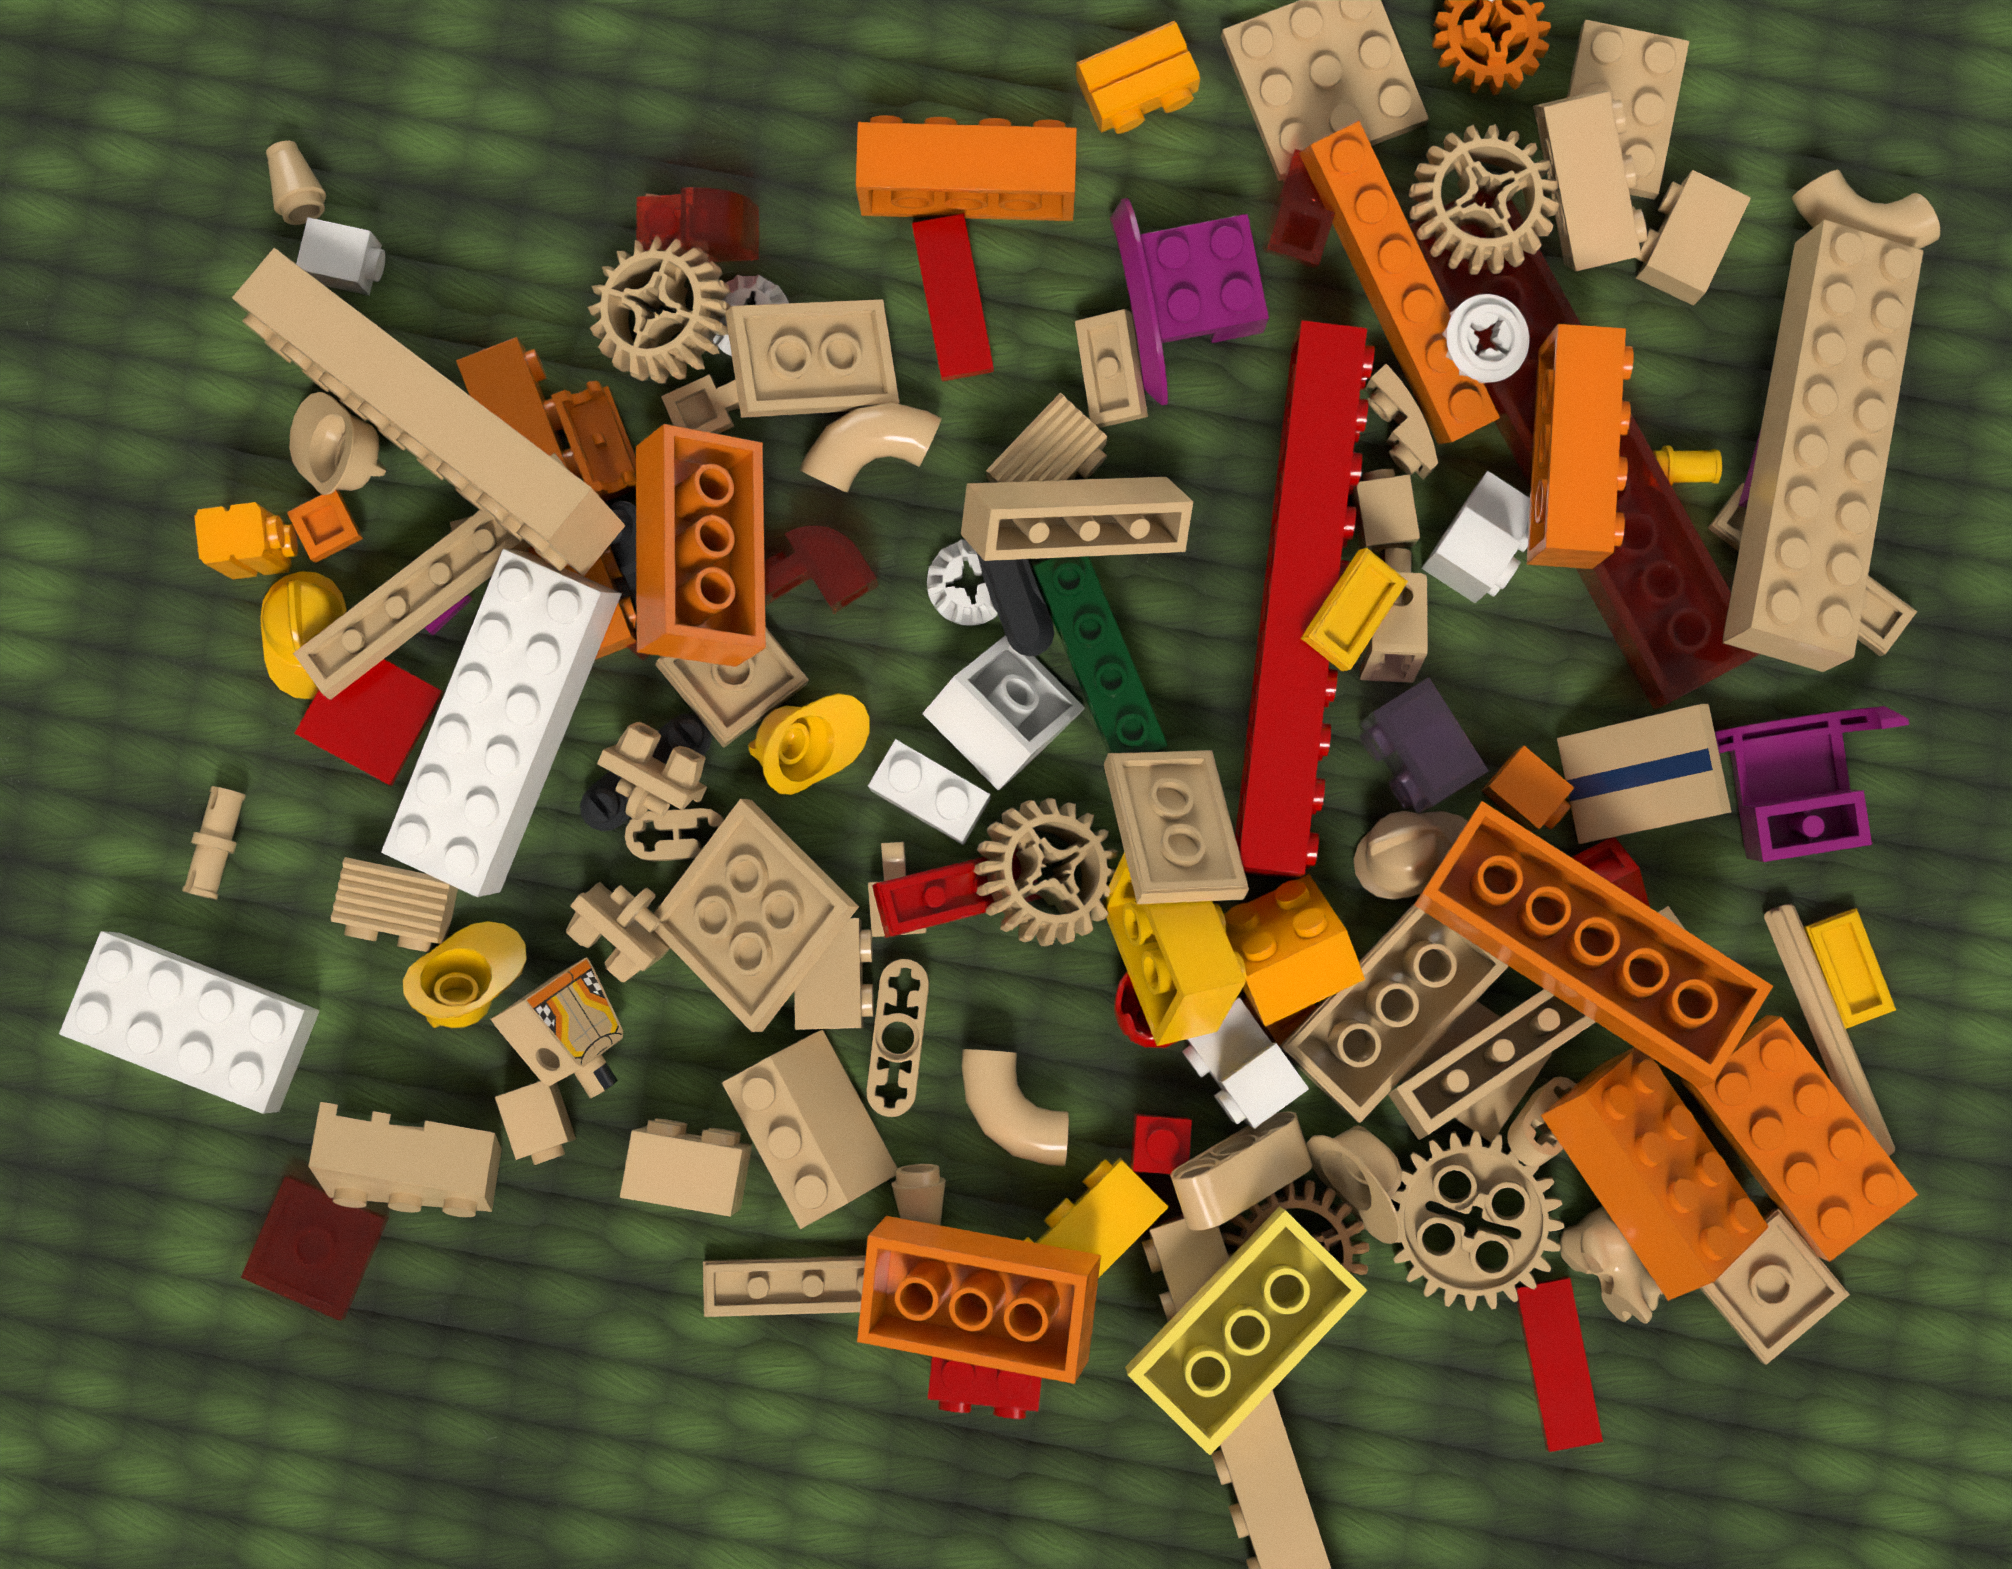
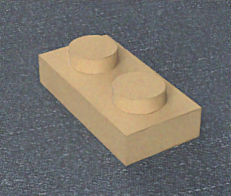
[1075,309,1148,428]

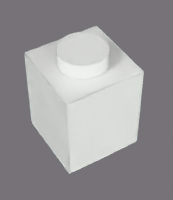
[296,217,385,295]

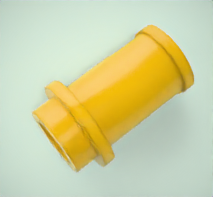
[1649,446,1722,488]

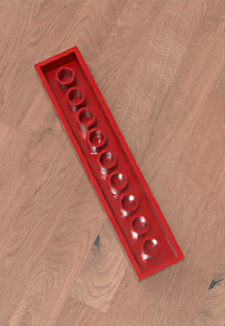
[1235,320,1375,879]

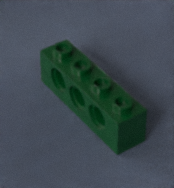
[1033,556,1168,753]

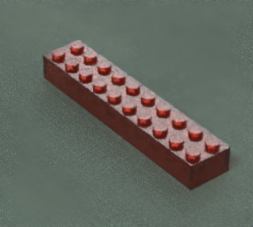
[1409,191,1760,710]

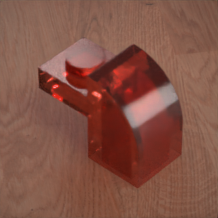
[1263,149,1335,268]
[636,187,759,262]
[764,526,879,614]

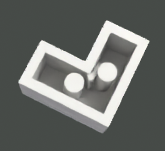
[1421,471,1530,603]
[1182,998,1309,1128]

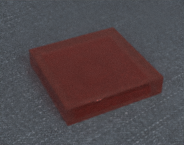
[240,1175,389,1321]

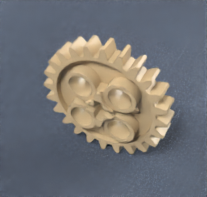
[1392,1130,1564,1311]

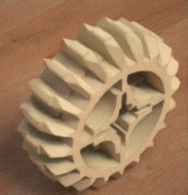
[1409,124,1559,275]
[587,236,731,383]
[973,798,1118,946]

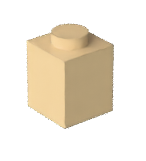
[1351,469,1420,552]
[495,1081,576,1165]

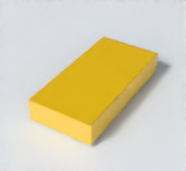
[1301,548,1408,671]
[1803,908,1896,1029]

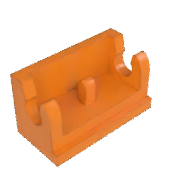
[551,381,636,502]

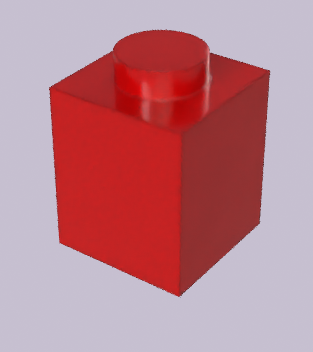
[1131,1114,1192,1174]

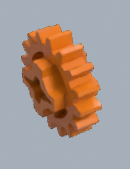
[1432,0,1551,95]

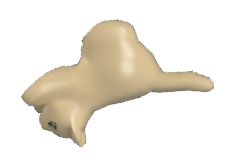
[1560,1206,1663,1324]

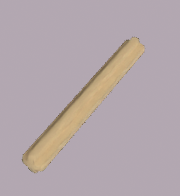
[1764,903,1895,1156]

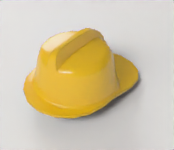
[260,571,347,699]
[748,693,870,795]
[403,921,527,1028]

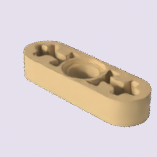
[867,959,929,1117]

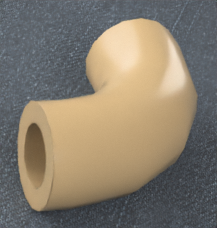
[1791,170,1940,249]
[799,402,942,493]
[961,1049,1069,1166]

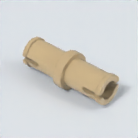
[182,786,246,900]

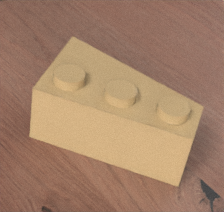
[309,1102,502,1217]

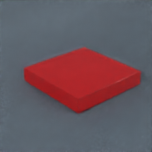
[294,659,445,786]

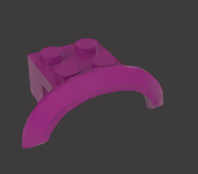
[1110,198,1269,405]
[1714,706,1909,862]

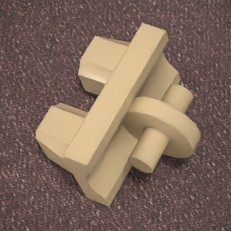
[597,722,707,820]
[566,882,670,982]

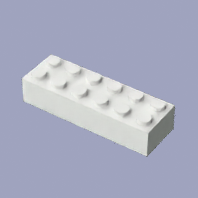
[381,549,622,897]

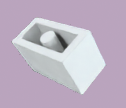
[868,739,991,845]

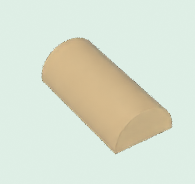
[1279,905,1508,1123]

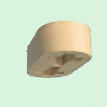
[625,808,725,862]
[1508,1077,1576,1167]

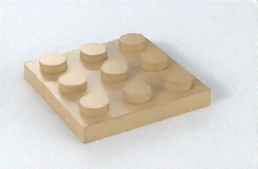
[1221,0,1429,181]
[654,799,859,1032]

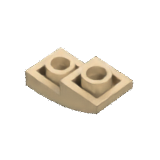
[1365,364,1438,480]

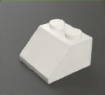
[922,635,1085,791]

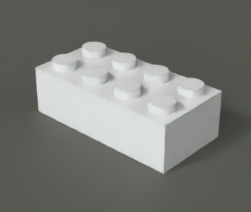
[59,931,320,1114]

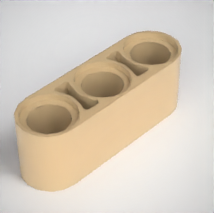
[1170,1112,1313,1230]

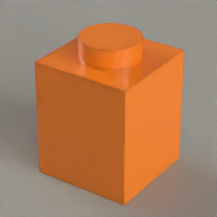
[1481,746,1574,832]

